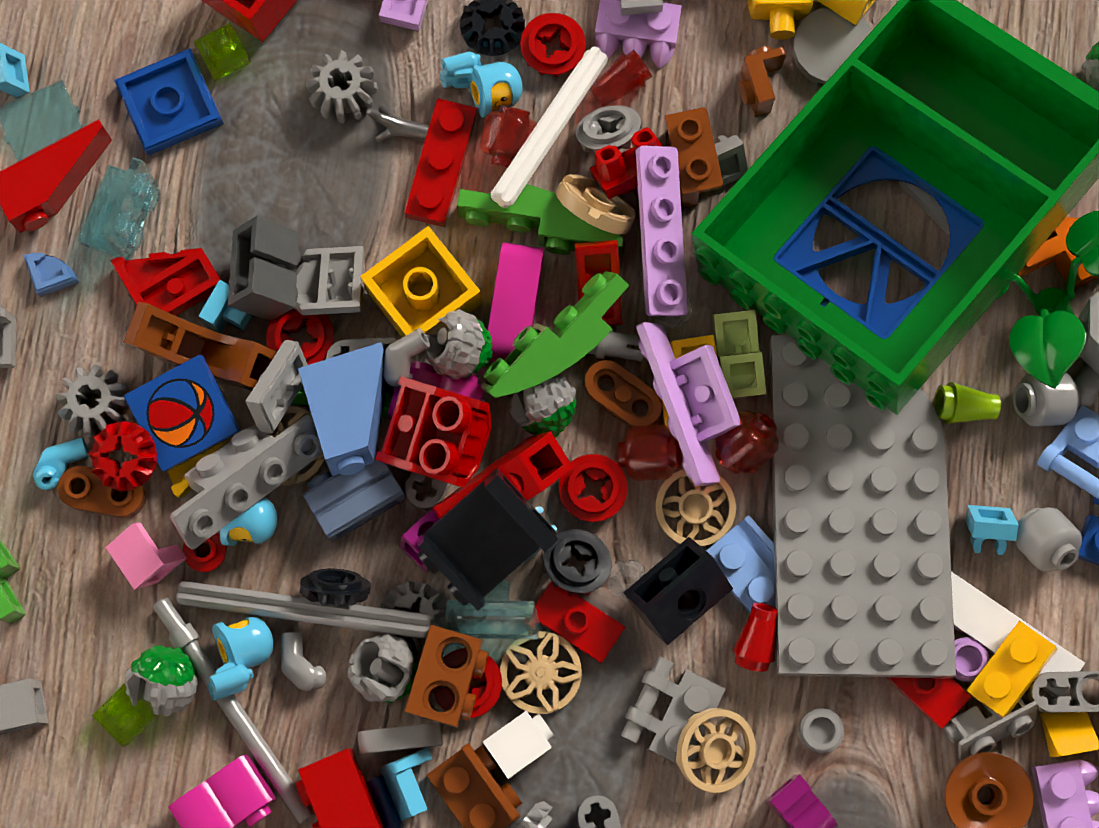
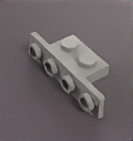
[170,414,323,549]

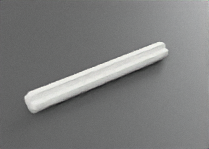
[491,47,608,208]

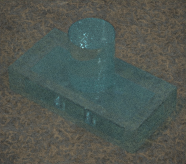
[445,579,540,639]

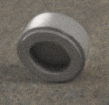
[798,708,844,753]

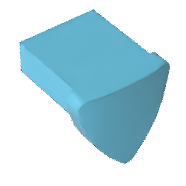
[380,747,433,821]

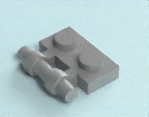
[621,656,726,764]

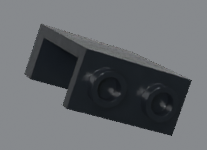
[417,467,558,611]

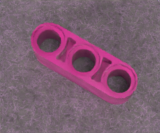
[488,242,545,362]

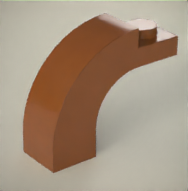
[123,302,277,391]

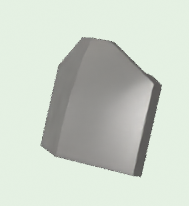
[294,246,366,315]

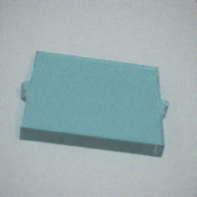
[0,80,83,162]

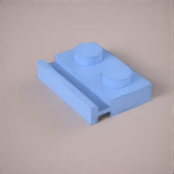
[706,515,775,614]

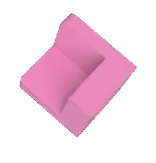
[105,523,187,590]

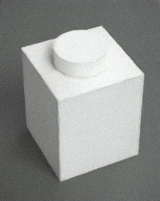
[483,711,554,779]

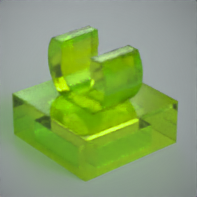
[194,23,251,81]
[92,684,157,747]

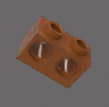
[405,625,489,728]

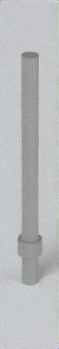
[153,597,314,824]

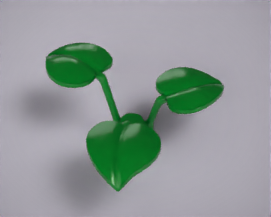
[997,211,1099,389]

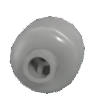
[1013,373,1081,427]
[1016,507,1082,572]

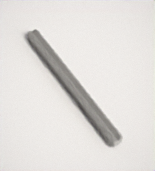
[177,581,432,639]

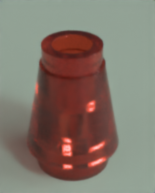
[590,50,652,107]

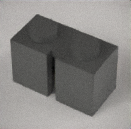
[228,215,300,321]

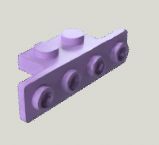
[636,146,688,316]
[636,322,742,486]

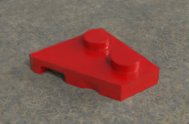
[110,248,222,316]

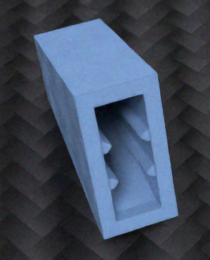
[298,342,387,476]

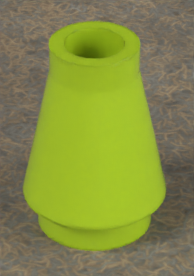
[933,382,1001,424]

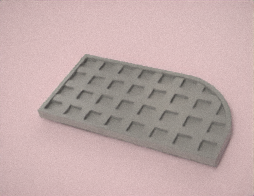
[769,335,956,678]

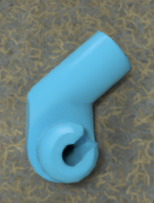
[33,437,89,490]

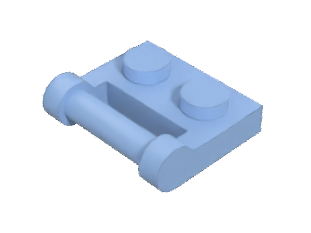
[1037,405,1099,499]

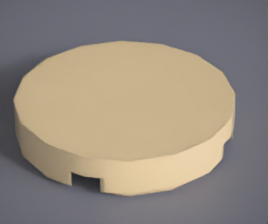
[556,174,636,234]

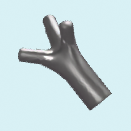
[366,105,429,143]

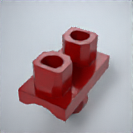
[589,127,664,200]

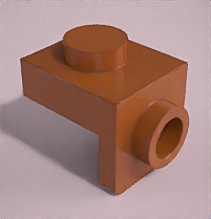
[739,46,786,117]

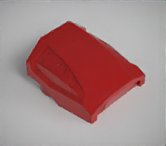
[375,376,492,487]

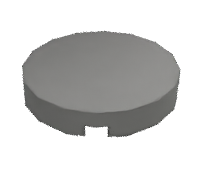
[792,7,871,84]

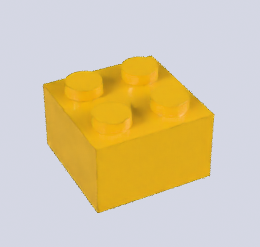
[360,226,482,337]

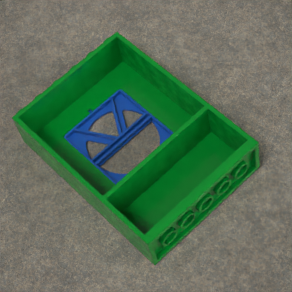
[691,0,1099,415]

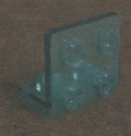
[78,157,160,260]

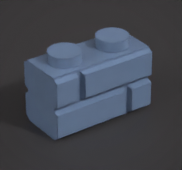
[302,450,406,543]

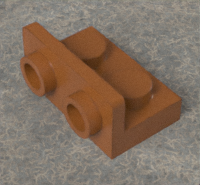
[665,107,723,209]
[426,743,523,828]

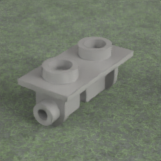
[944,692,1038,761]

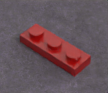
[404,98,478,228]

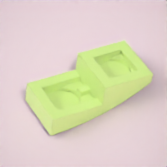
[712,310,766,398]

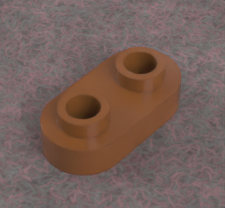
[584,360,662,430]
[58,466,146,518]

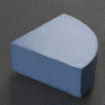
[23,253,80,297]

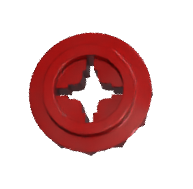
[520,13,586,78]
[266,309,334,365]
[88,421,157,491]
[559,454,628,523]
[433,648,502,718]

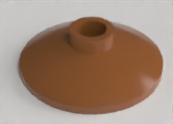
[944,752,1034,828]

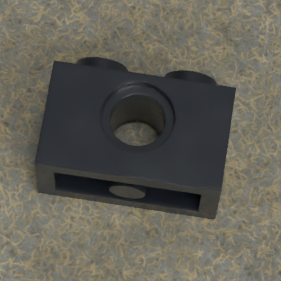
[623,537,733,645]

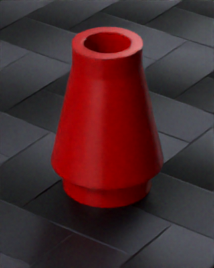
[733,603,778,672]

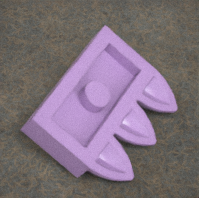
[595,0,682,69]
[1031,760,1099,828]

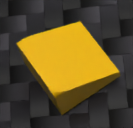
[1040,712,1099,757]

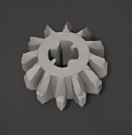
[306,50,378,124]
[55,364,130,438]

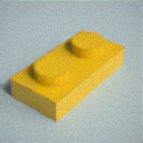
[966,620,1058,718]

